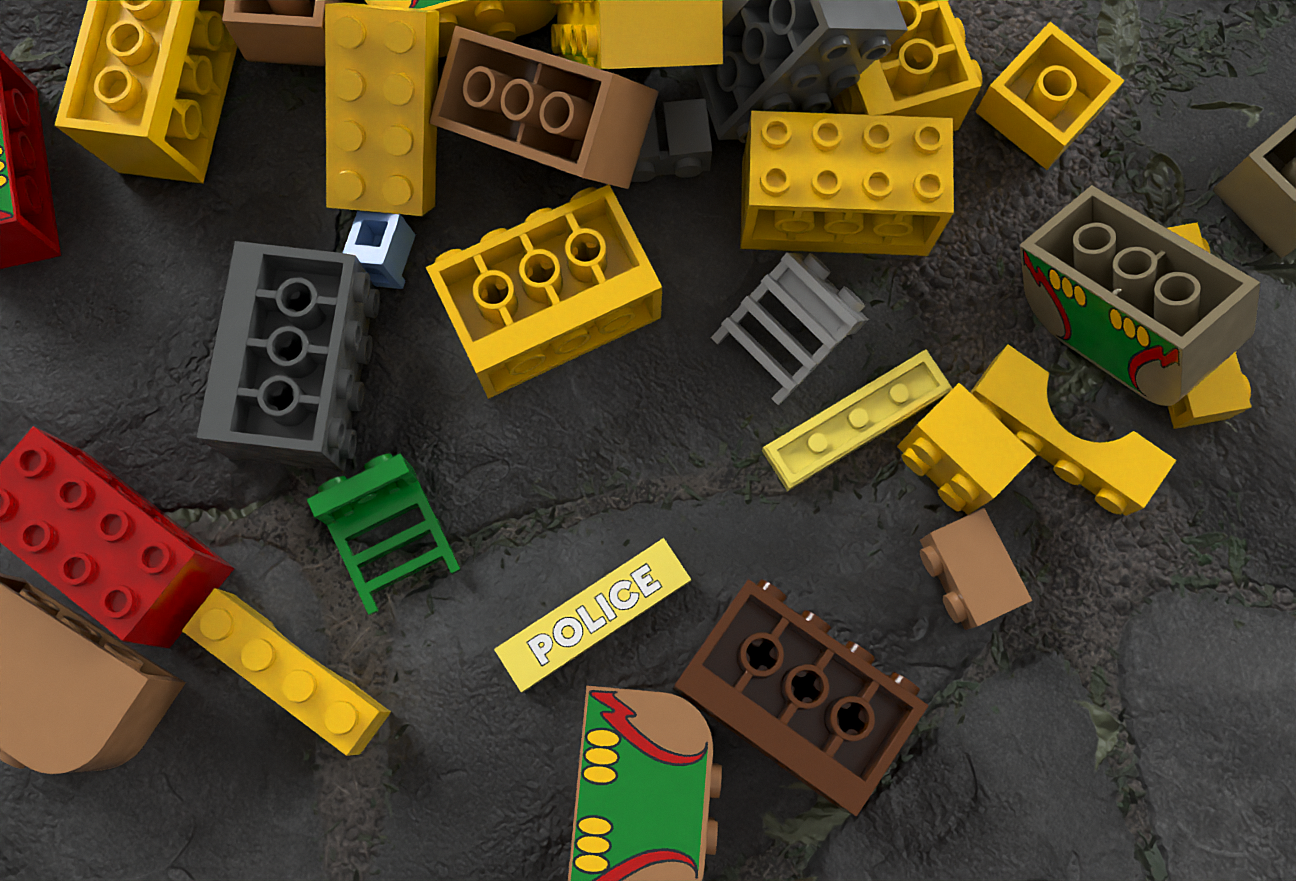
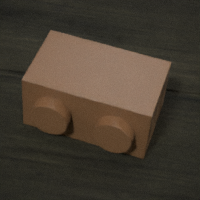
[920,508,1032,630]

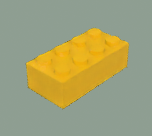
[325,3,439,216]

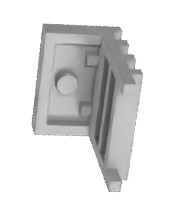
[711,252,869,405]

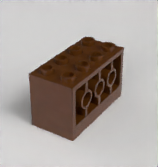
[672,579,929,817]

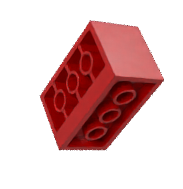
[0,426,235,648]

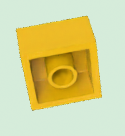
[976,22,1125,170]
[897,383,1036,515]

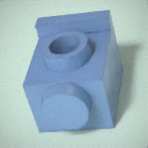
[343,211,415,289]

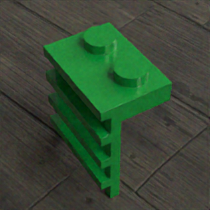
[306,453,461,616]

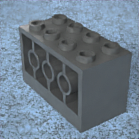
[693,0,908,143]
[197,241,380,472]

